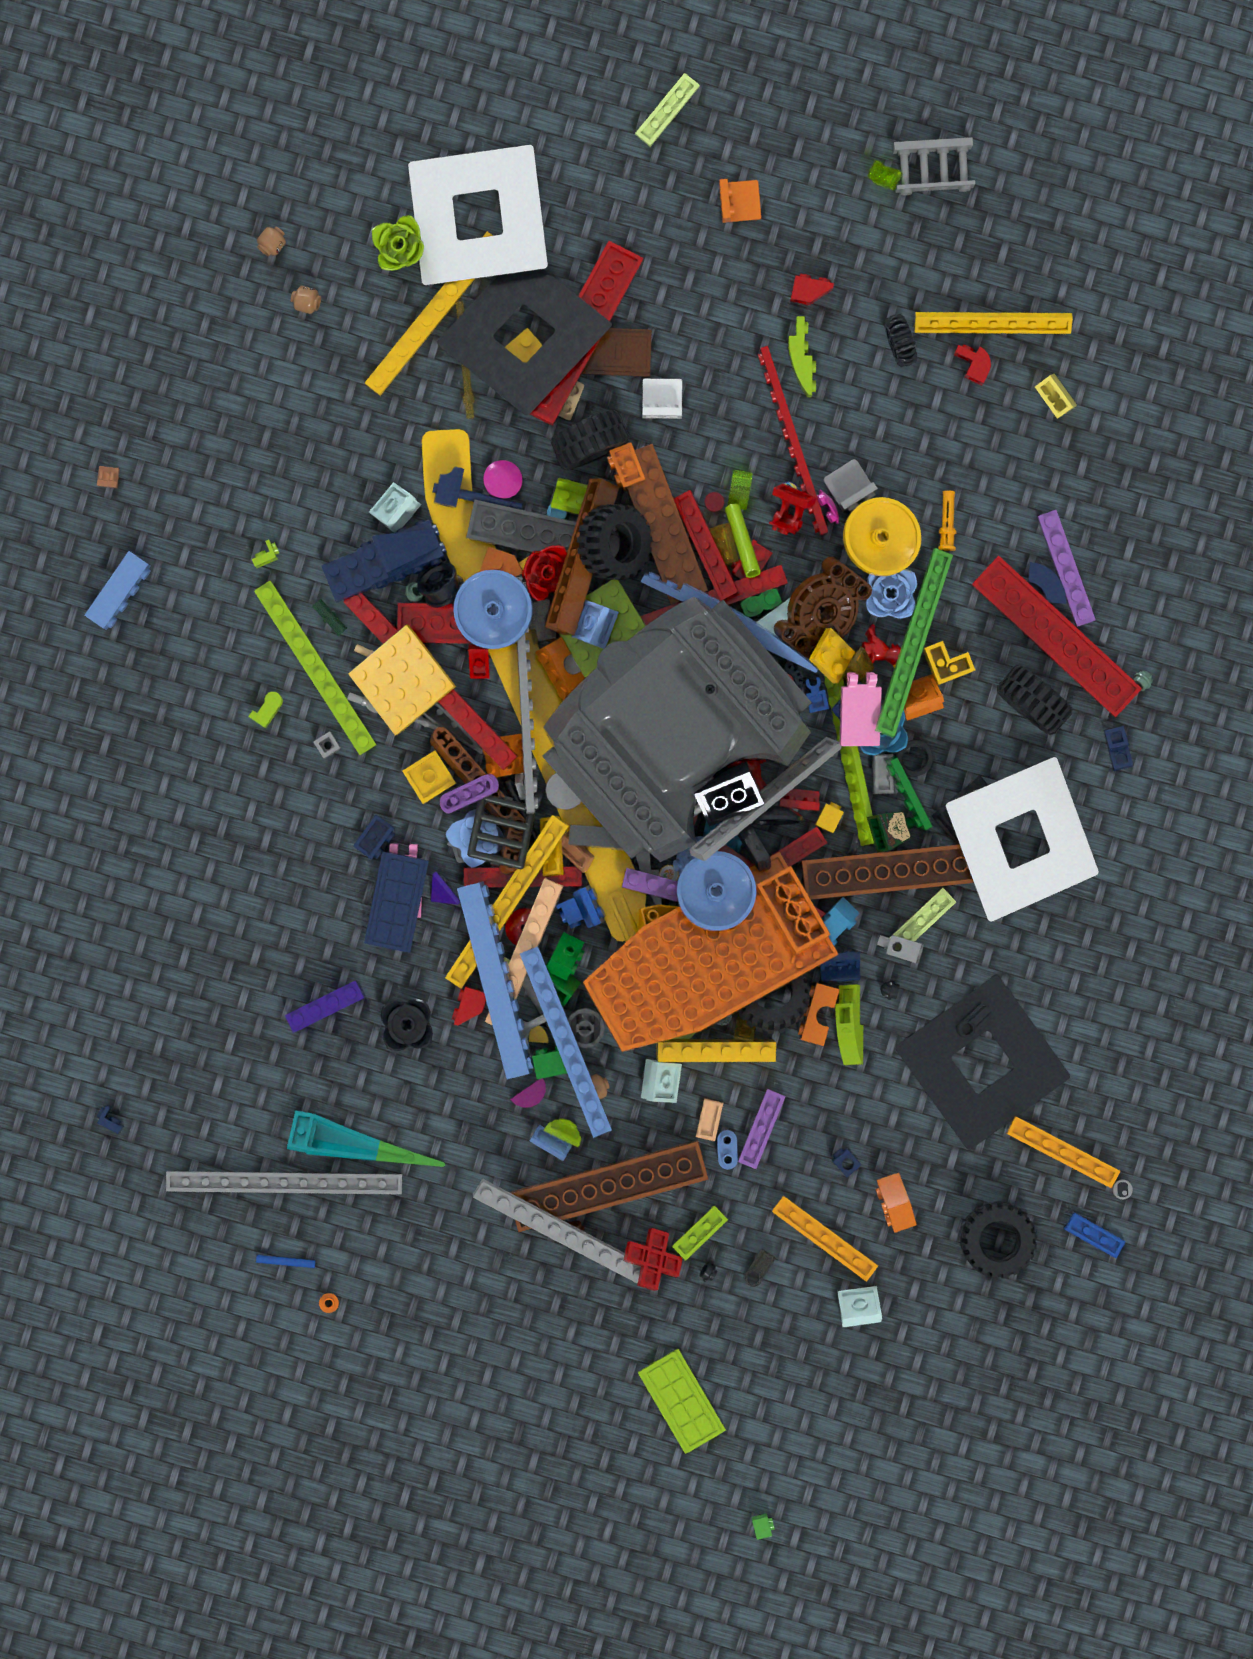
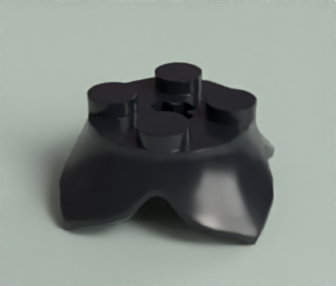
[381,999,433,1051]

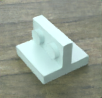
[369,482,421,533]
[641,1059,682,1103]
[838,1286,882,1327]

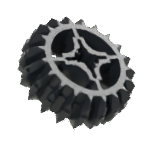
[884,314,917,367]

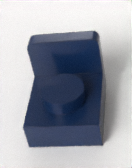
[97,1105,124,1134]

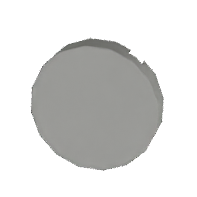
[546,773,581,810]

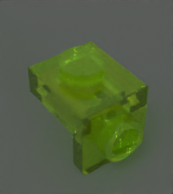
[867,160,903,191]

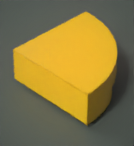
[529,1025,548,1043]

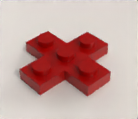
[624,1228,683,1291]

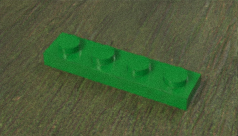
[885,757,933,830]

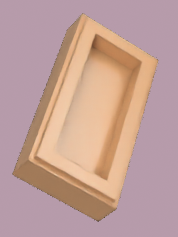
[696,1098,723,1141]

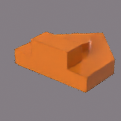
[480,547,522,577]

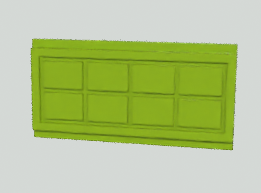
[638,1349,726,1454]

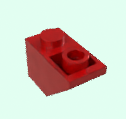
[790,274,834,305]
[452,986,486,1026]

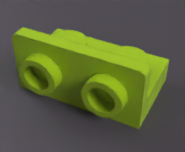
[551,478,588,515]

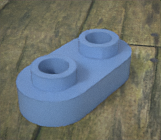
[717,1130,738,1170]

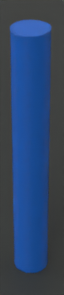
[256,1255,316,1268]

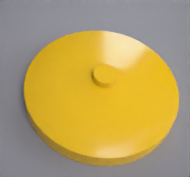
[843,497,921,576]

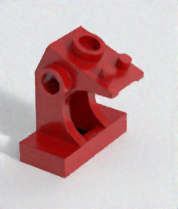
[769,483,817,535]

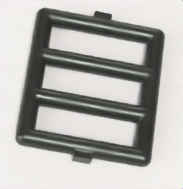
[467,795,536,869]

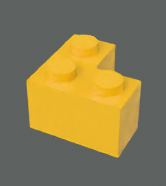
[923,641,975,685]

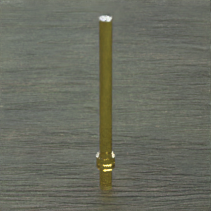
[456,302,475,419]

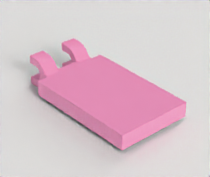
[839,672,881,746]

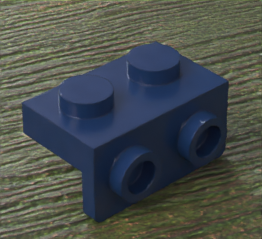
[353,815,395,860]
[820,951,861,983]

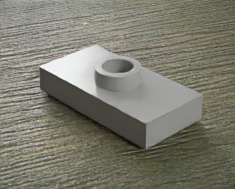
[872,754,894,794]

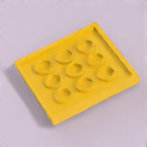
[348,625,456,735]

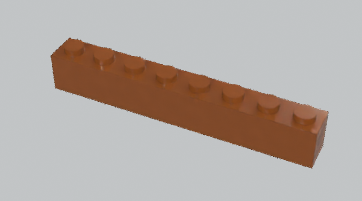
[545,479,619,635]

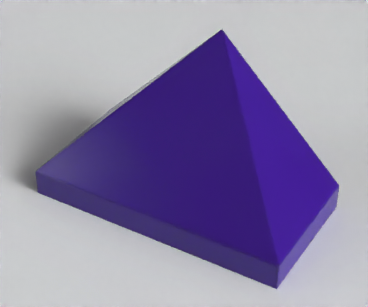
[431,872,461,905]

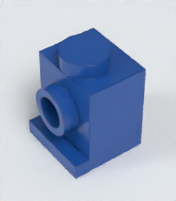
[556,898,583,929]

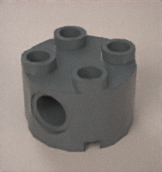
[567,1008,605,1048]

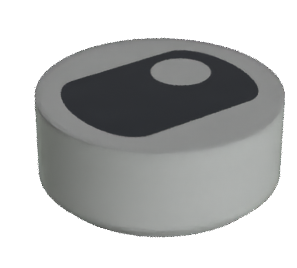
[1112,1179,1133,1200]

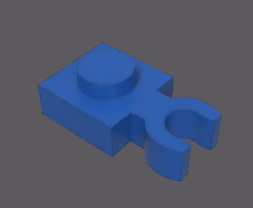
[805,677,829,713]

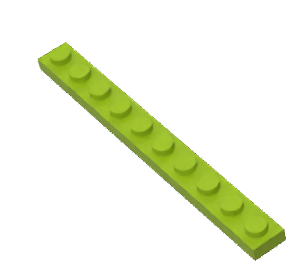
[254,581,377,755]
[824,675,874,846]

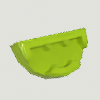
[543,1118,581,1147]

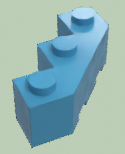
[822,897,860,945]

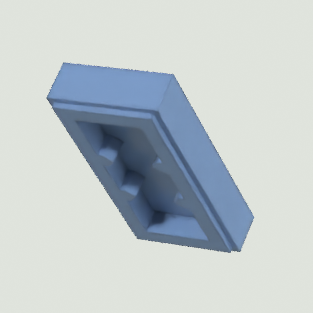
[530,1125,572,1161]

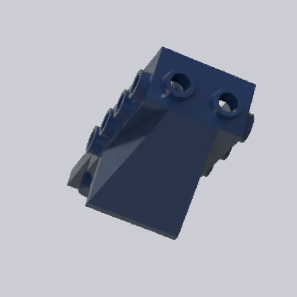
[322,519,447,603]

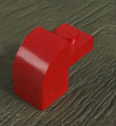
[954,344,991,386]

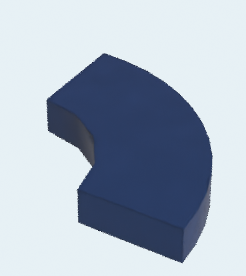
[1028,562,1066,604]

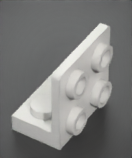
[642,379,682,419]

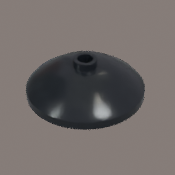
[751,802,804,825]

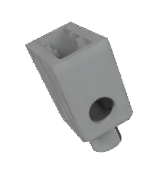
[877,935,924,963]

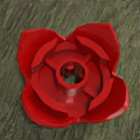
[522,545,567,601]

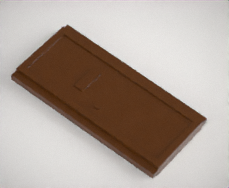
[582,328,652,377]

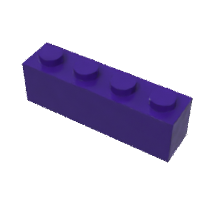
[285,980,365,1033]

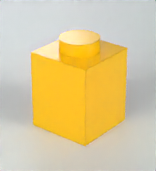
[815,802,844,833]

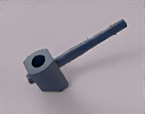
[432,467,522,510]

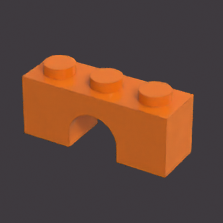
[535,637,585,701]
[798,983,840,1046]

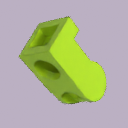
[248,692,283,728]

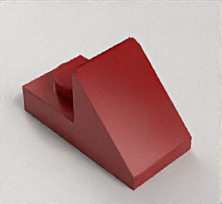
[468,644,490,679]

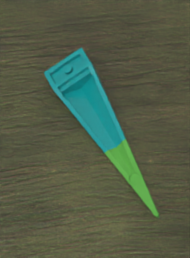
[287,1110,445,1167]

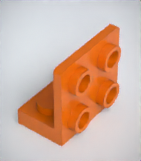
[719,179,761,223]
[607,442,645,491]

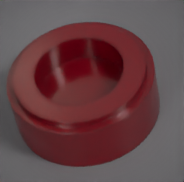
[705,492,724,512]

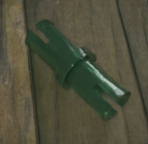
[312,599,347,636]

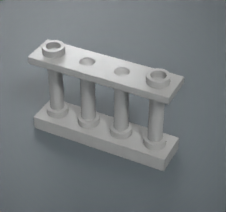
[893,137,975,195]

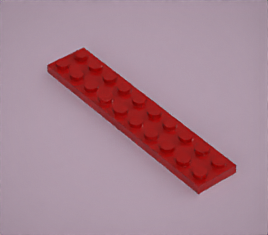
[530,241,643,426]
[971,556,1142,717]

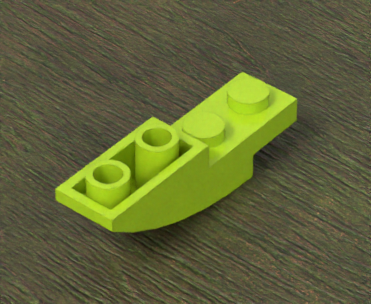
[788,316,816,397]
[835,984,863,1065]

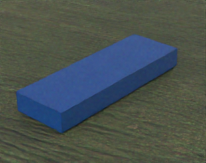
[1064,1212,1126,1258]

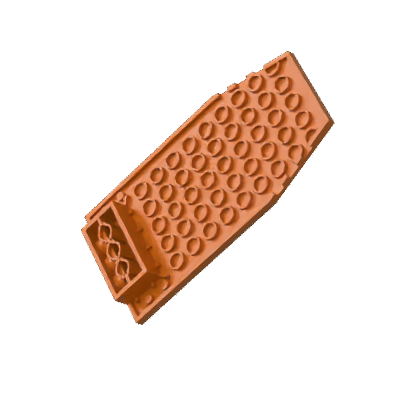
[583,852,838,1052]

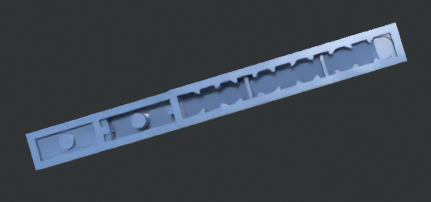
[641,572,818,673]

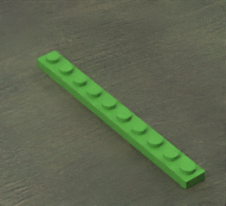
[875,548,953,738]

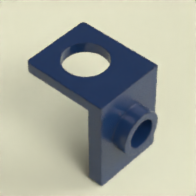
[832,1147,861,1177]

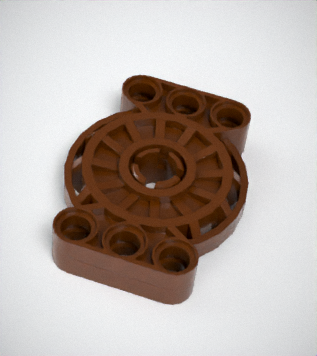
[774,557,872,659]

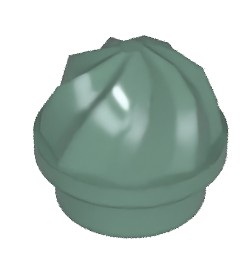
[405,582,423,602]
[1133,671,1153,691]

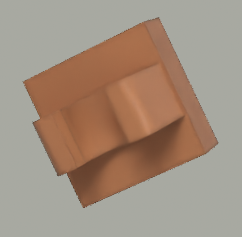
[97,466,120,488]

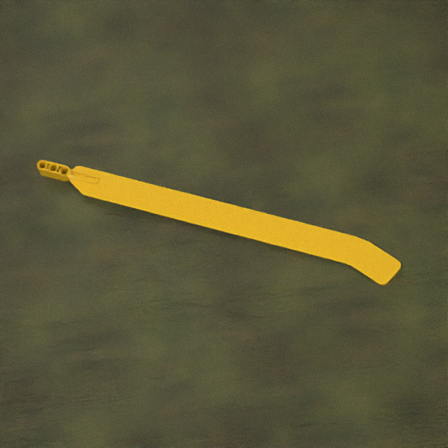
[422,429,646,942]

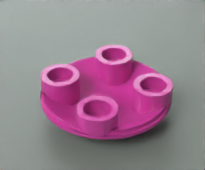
[483,460,522,499]
[817,490,839,524]

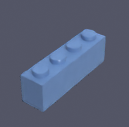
[84,551,151,630]

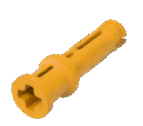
[938,491,956,551]

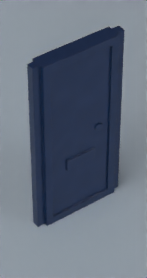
[364,851,429,953]

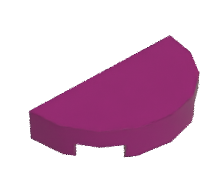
[510,1078,546,1108]

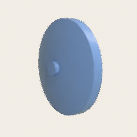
[454,570,533,649]
[676,851,756,931]

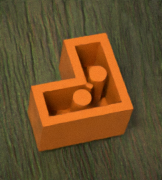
[875,1173,916,1233]

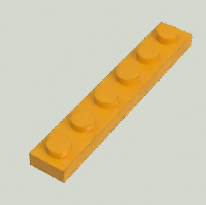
[1006,1116,1120,1188]
[772,1195,878,1282]

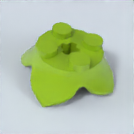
[372,215,424,271]

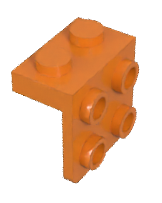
[482,734,533,778]

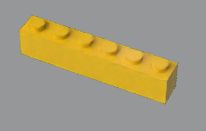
[656,1039,776,1062]

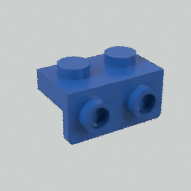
[573,885,605,928]

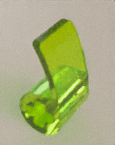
[727,470,753,510]

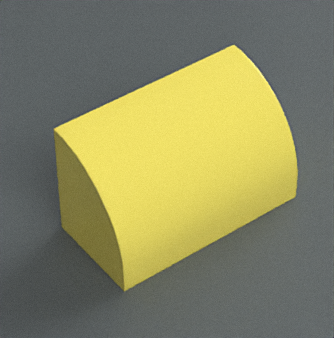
[1035,374,1077,419]

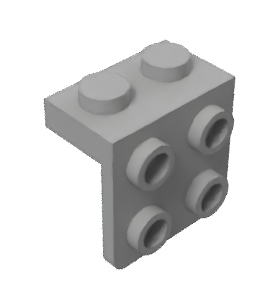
[824,459,878,512]

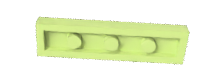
[635,73,700,147]
[889,888,956,951]

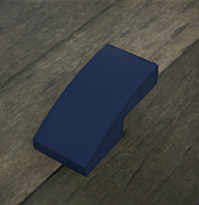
[1104,726,1133,771]

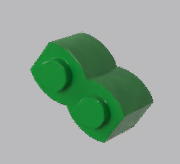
[740,589,782,619]

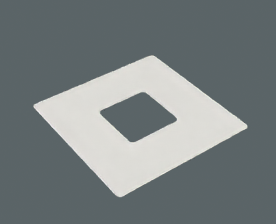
[408,145,548,285]
[946,757,1098,922]

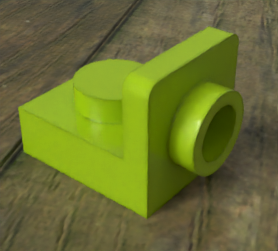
[252,540,279,568]

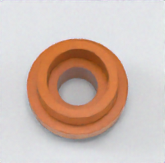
[319,1293,339,1313]

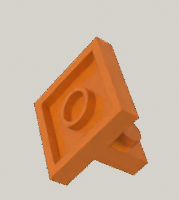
[903,674,944,721]

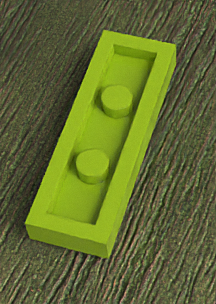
[672,1205,728,1261]

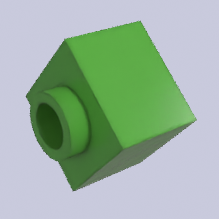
[752,1513,775,1540]

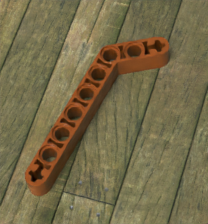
[430,727,526,875]

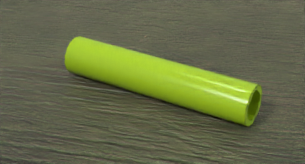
[725,504,761,578]

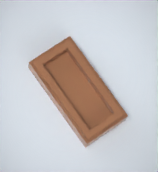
[562,832,595,873]

